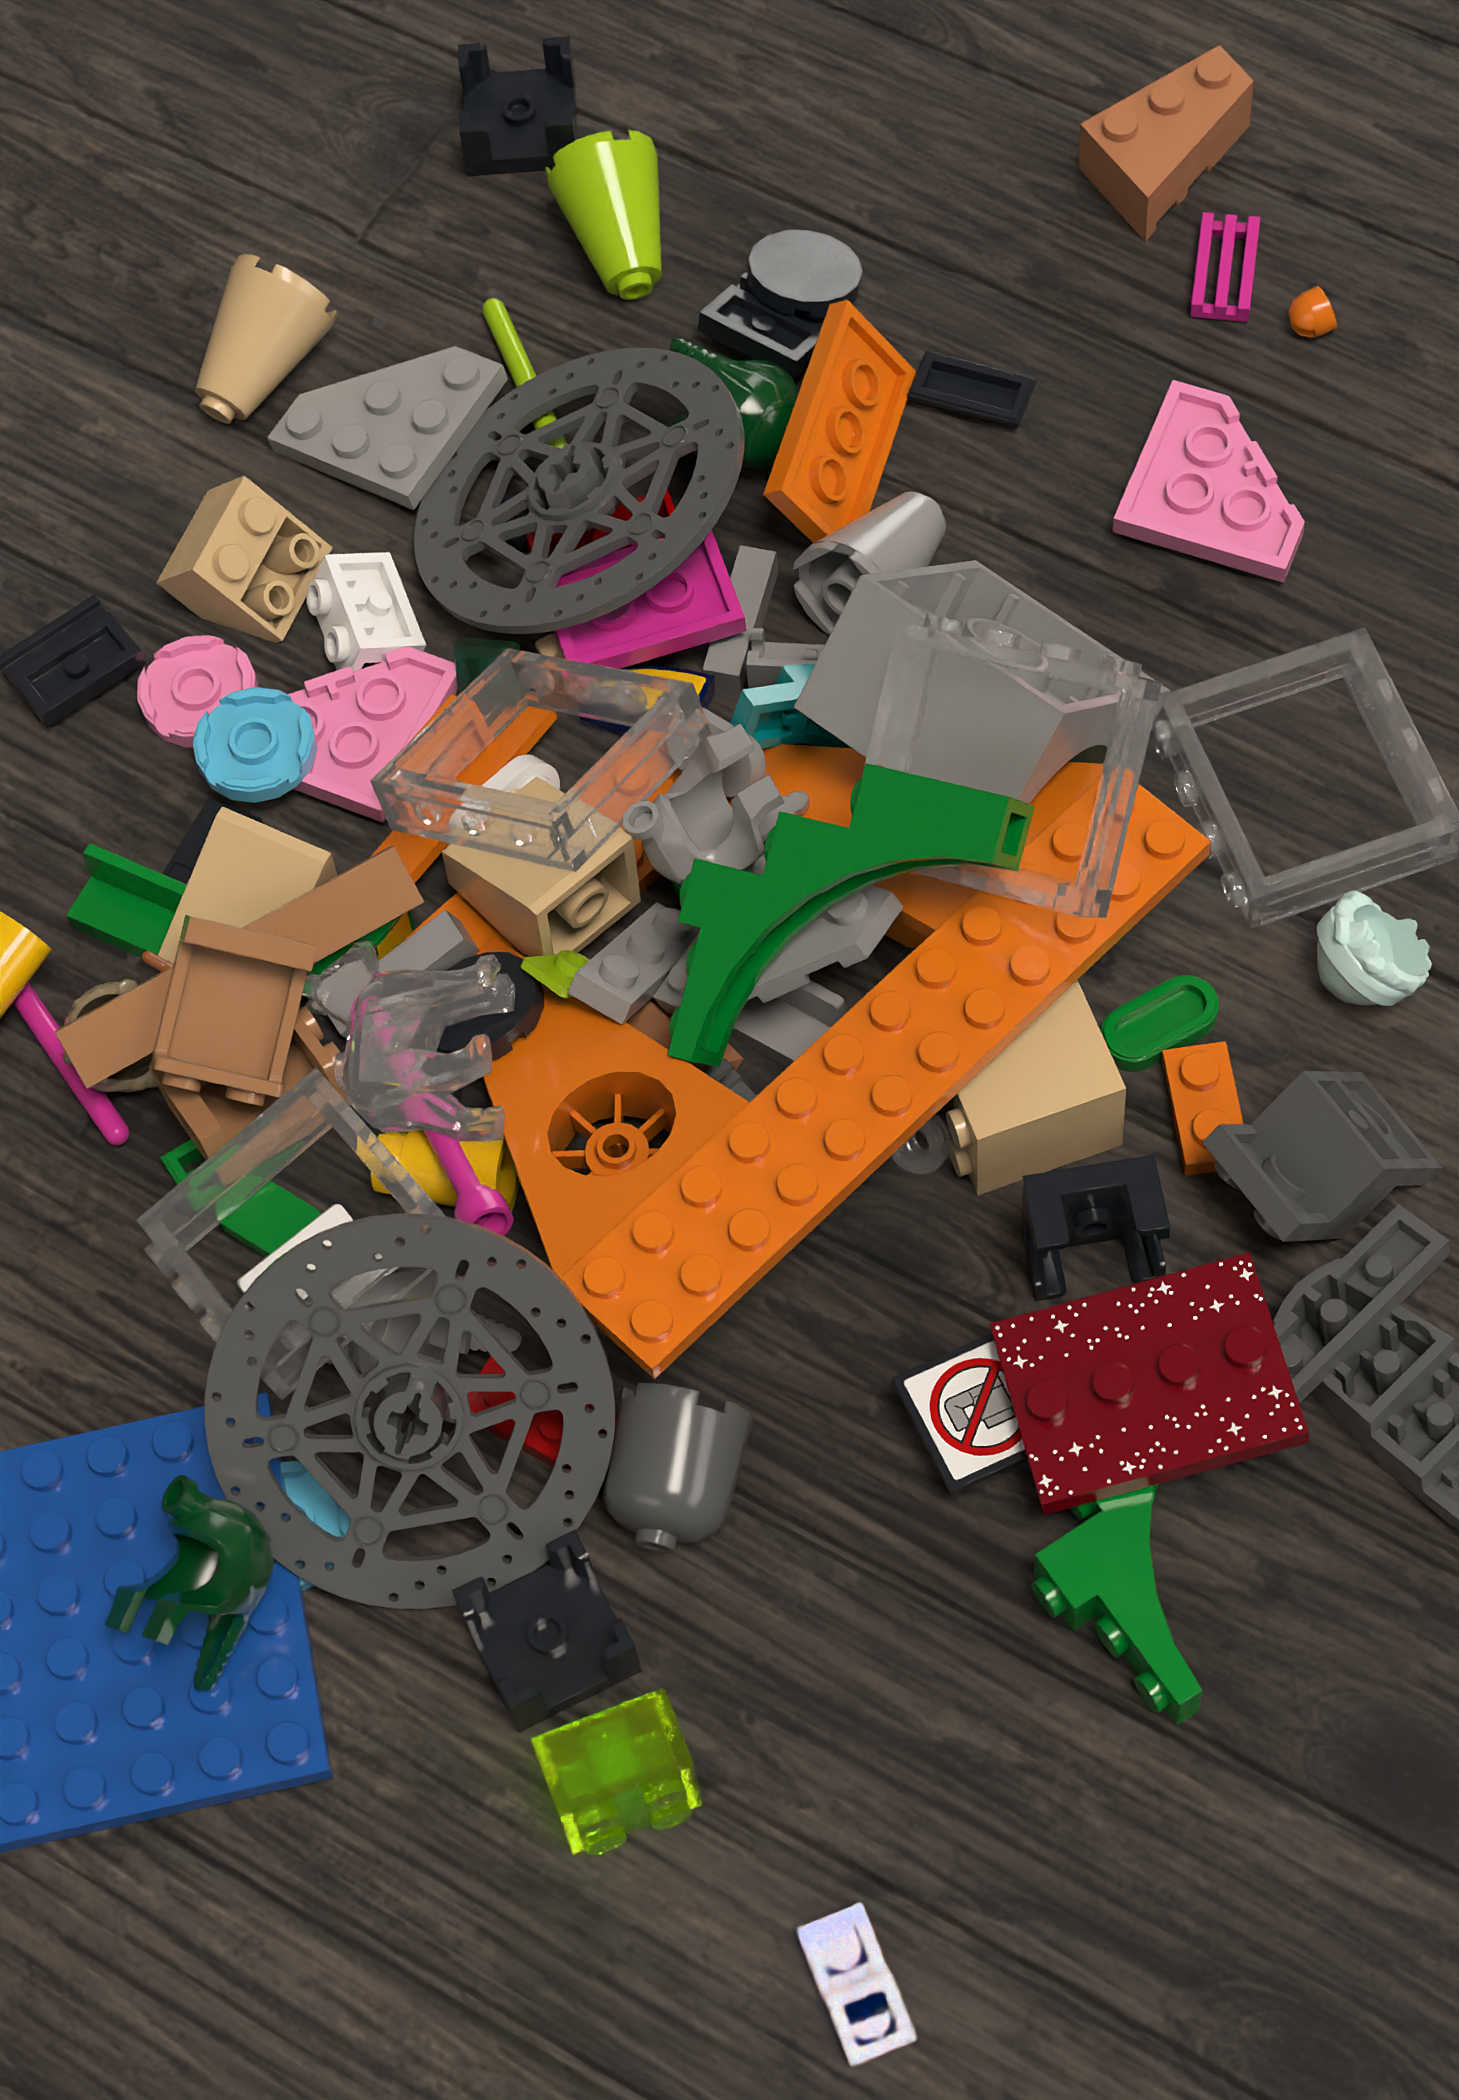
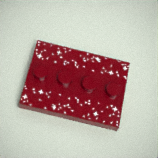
[989,1252,1309,1515]

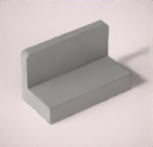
[730,979,845,1067]

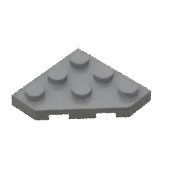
[267,346,508,510]
[653,855,904,1014]

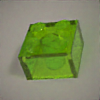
[531,1688,703,1855]

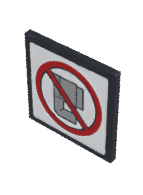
[892,1333,1028,1495]

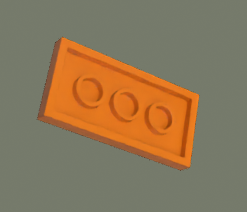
[763,300,917,543]

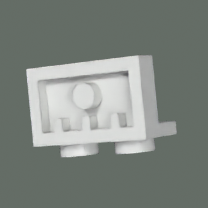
[306,552,426,672]

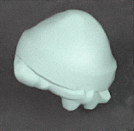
[1317,890,1432,1006]

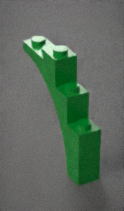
[668,763,1035,1067]
[1031,1484,1202,1726]

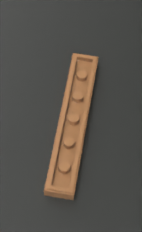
[54,846,424,1089]

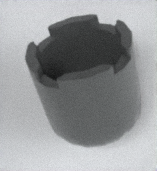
[602,1383,753,1553]

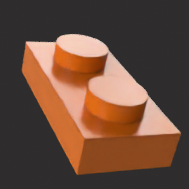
[1161,1041,1243,1176]

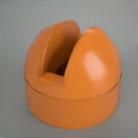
[1289,286,1337,338]

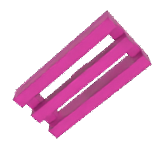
[1191,212,1260,322]

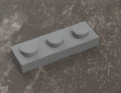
[568,902,700,1025]

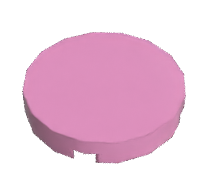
[137,635,258,748]

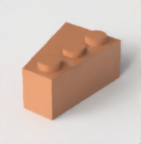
[1079,45,1254,242]

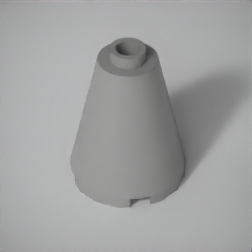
[793,492,946,635]

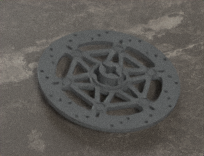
[414,348,744,634]
[204,1213,615,1609]

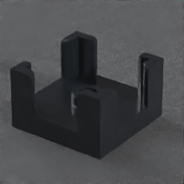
[458,36,578,177]
[1021,1155,1170,1301]
[451,1530,642,1733]

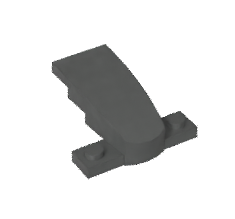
[1273,1204,1459,1531]

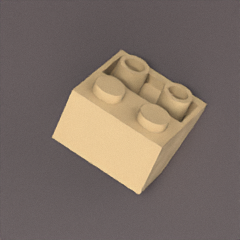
[156,476,333,643]

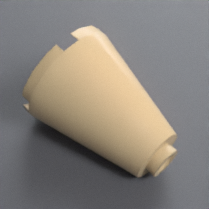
[195,254,338,424]

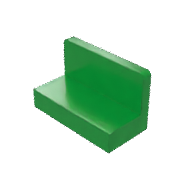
[66,844,187,958]

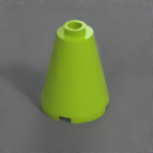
[545,130,662,300]

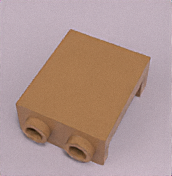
[150,915,318,1106]
[148,1006,353,1182]

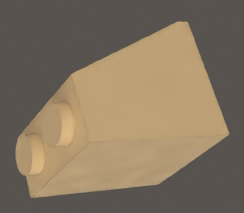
[442,776,641,957]
[158,807,337,989]
[946,980,1126,1196]

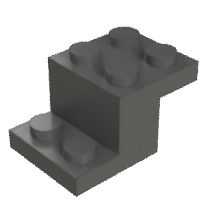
[1202,1071,1442,1242]

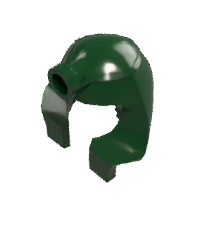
[666,338,799,482]
[104,1475,274,1691]

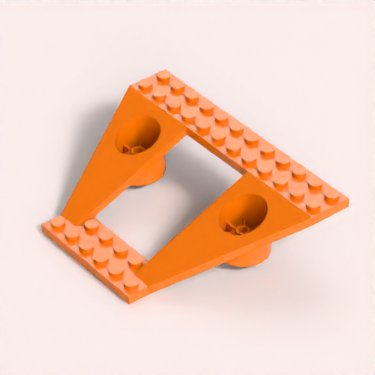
[405,706,1211,1380]

